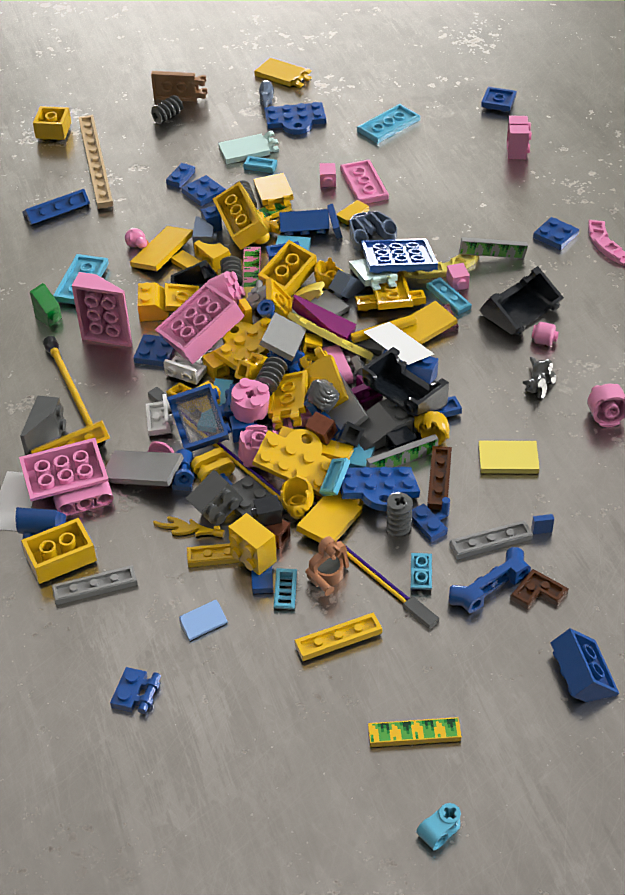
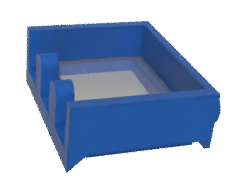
[167,383,231,452]

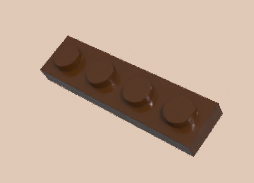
[427,446,452,510]

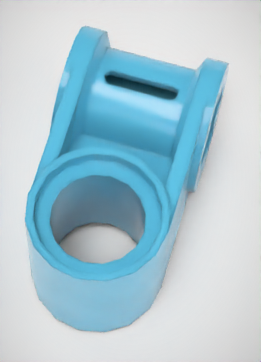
[416,803,461,850]

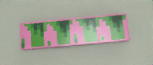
[243,247,261,287]

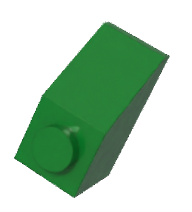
[30,283,62,327]

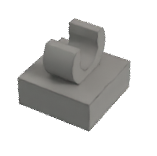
[349,355,366,380]

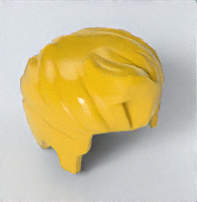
[314,257,344,289]
[414,411,450,445]
[280,474,314,519]

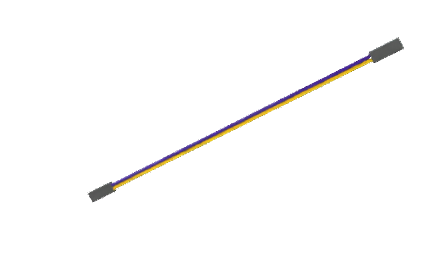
[148,387,439,629]

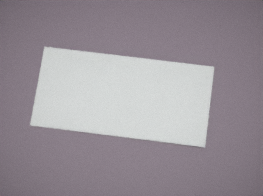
[364,322,434,365]
[0,471,33,531]

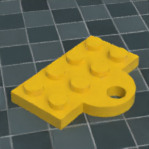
[214,317,271,370]
[252,429,331,497]

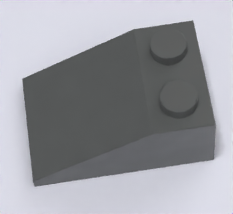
[20,395,66,455]
[359,399,414,451]

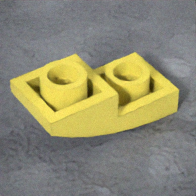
[292,281,325,302]

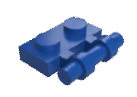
[110,667,161,714]

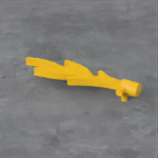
[153,516,225,538]

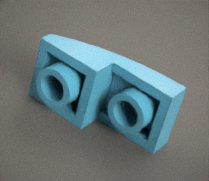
[411,553,432,590]

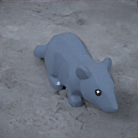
[259,80,274,107]

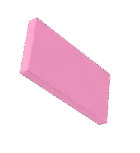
[340,160,389,204]

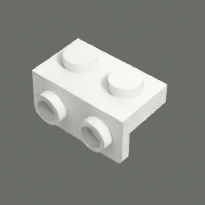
[164,356,207,385]
[146,394,174,436]

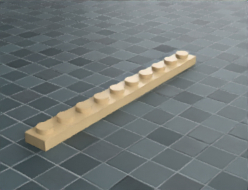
[78,115,113,209]

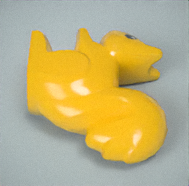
[254,212,281,244]

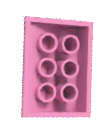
[72,272,133,347]
[155,283,244,364]
[19,438,109,501]

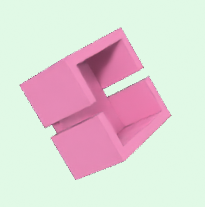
[506,116,532,160]

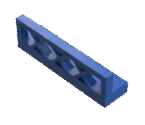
[22,189,90,225]

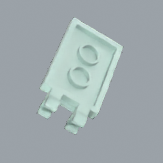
[218,131,279,165]
[349,259,398,290]

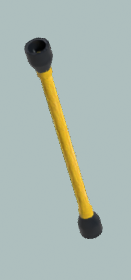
[43,336,106,448]

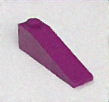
[292,295,357,349]

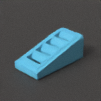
[274,568,297,610]

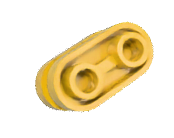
[190,448,235,482]

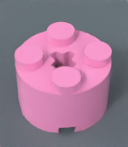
[207,271,246,304]
[230,378,270,423]
[587,384,625,427]
[238,425,277,468]

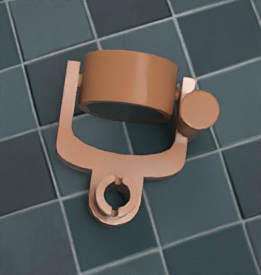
[305,536,349,596]

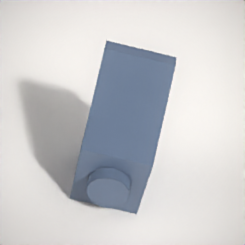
[192,216,217,248]
[329,270,367,299]

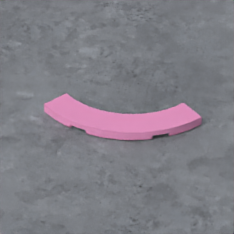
[588,220,625,266]

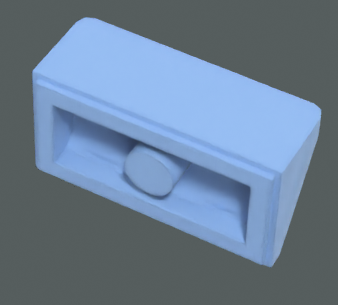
[179,600,228,641]

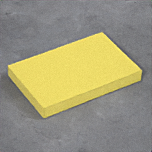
[478,441,540,474]

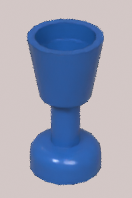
[257,299,276,319]
[174,449,194,487]

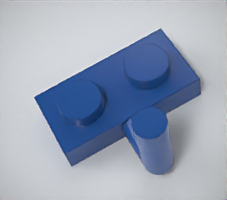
[412,497,450,542]

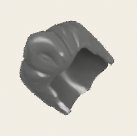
[305,379,340,413]

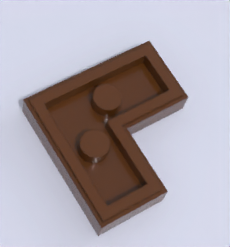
[510,569,569,610]

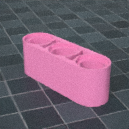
[322,345,353,384]
[53,482,114,516]

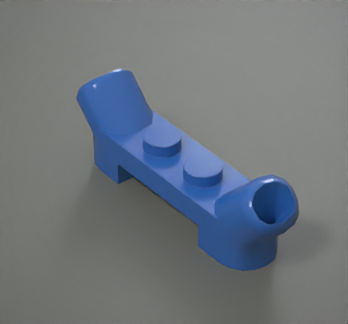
[448,547,531,613]

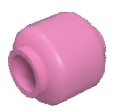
[531,322,559,347]

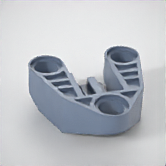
[349,211,397,251]

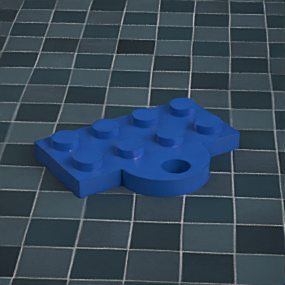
[264,102,326,135]
[340,467,420,511]

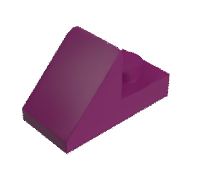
[351,375,382,404]

